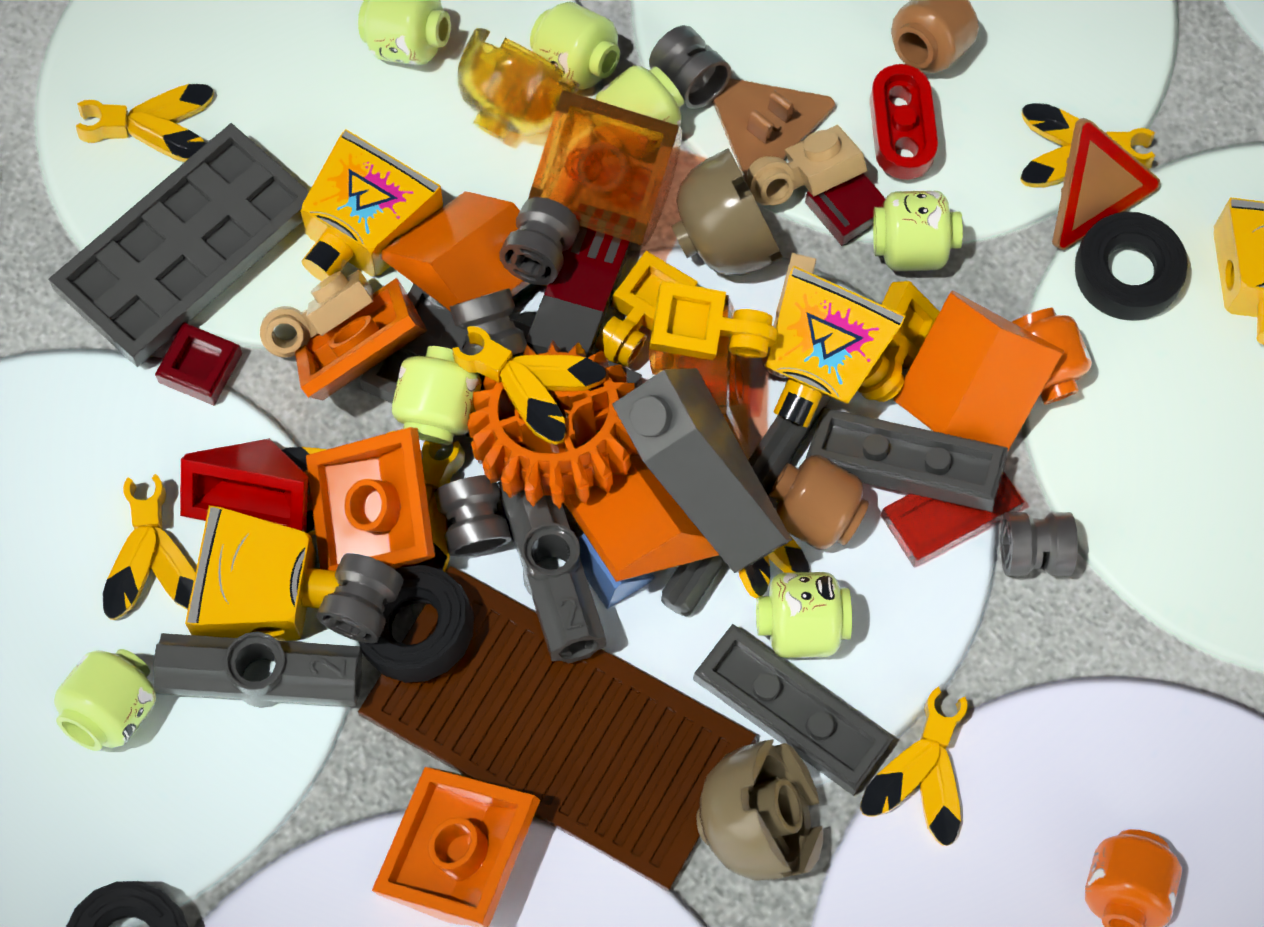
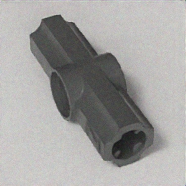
[498,481,607,663]
[153,632,362,708]

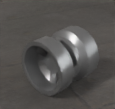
[649,25,731,109]
[499,197,580,285]
[449,288,527,355]
[434,475,512,557]
[1000,512,1078,576]
[316,553,404,643]

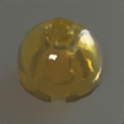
[457,28,580,141]

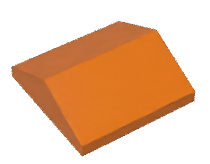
[381,191,530,311]
[295,278,427,400]
[893,290,1064,451]
[306,427,435,571]
[564,455,719,582]
[371,767,540,927]

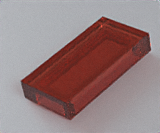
[880,472,1024,568]

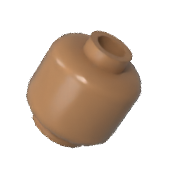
[891,0,979,73]
[769,455,869,550]

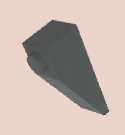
[612,368,792,573]

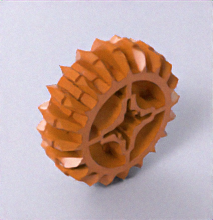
[468,340,639,509]

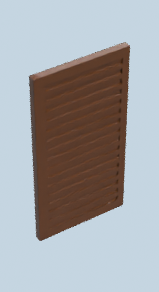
[358,565,757,892]

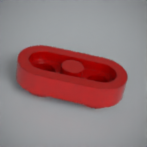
[869,64,938,180]

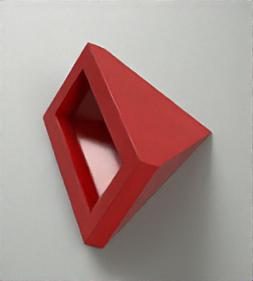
[180,438,308,533]

